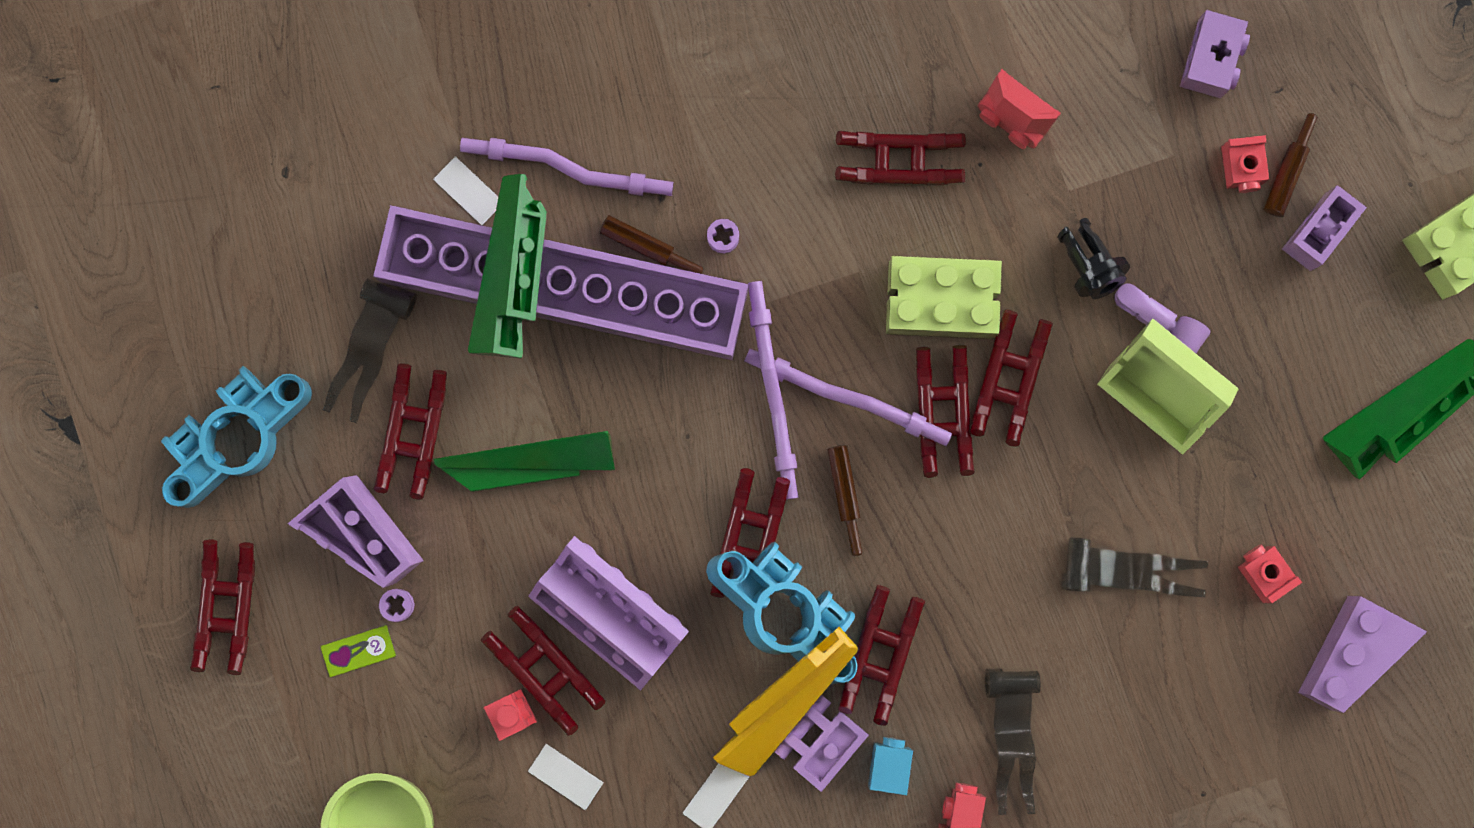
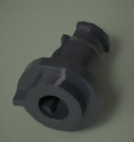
[1057,218,1130,299]

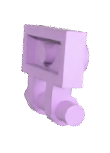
[774,695,869,792]

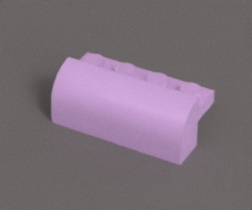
[528,536,689,691]

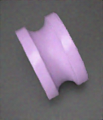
[707,219,739,254]
[379,589,415,622]

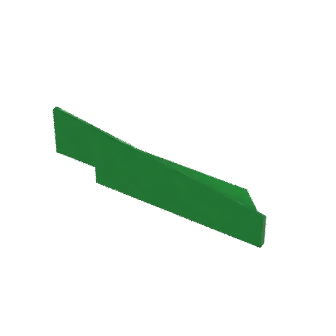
[468,174,547,358]
[1323,339,1474,480]
[434,431,615,492]

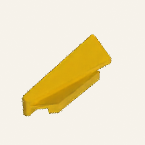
[713,627,858,776]

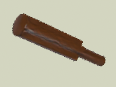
[1263,113,1318,217]
[600,215,704,274]
[826,445,863,556]

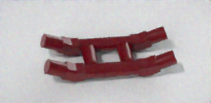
[835,131,966,185]
[970,309,1053,447]
[916,345,975,478]
[373,363,447,500]
[710,468,790,598]
[190,539,255,675]
[838,585,925,726]
[481,606,606,736]

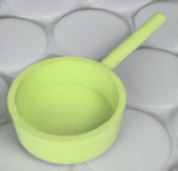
[321,773,434,828]

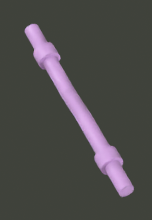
[460,138,674,196]
[748,281,798,500]
[744,349,952,446]

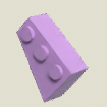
[287,475,423,588]
[1298,596,1427,713]

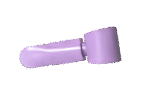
[1114,283,1211,353]

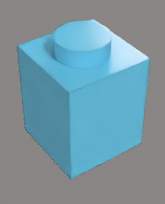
[868,737,913,795]

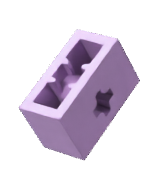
[1180,10,1250,98]
[1282,185,1367,271]

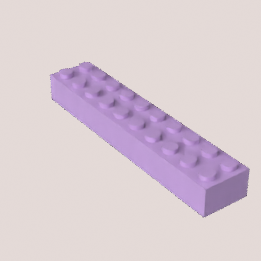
[373,205,748,360]

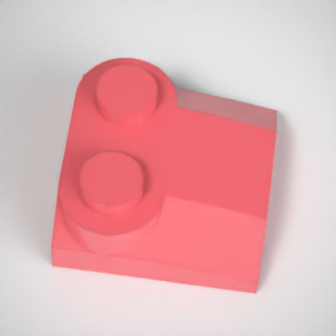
[978,69,1061,150]

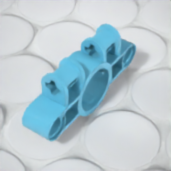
[161,366,312,508]
[706,542,858,684]

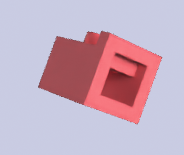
[1221,135,1269,193]
[1238,544,1302,603]
[484,689,538,741]
[938,783,986,828]

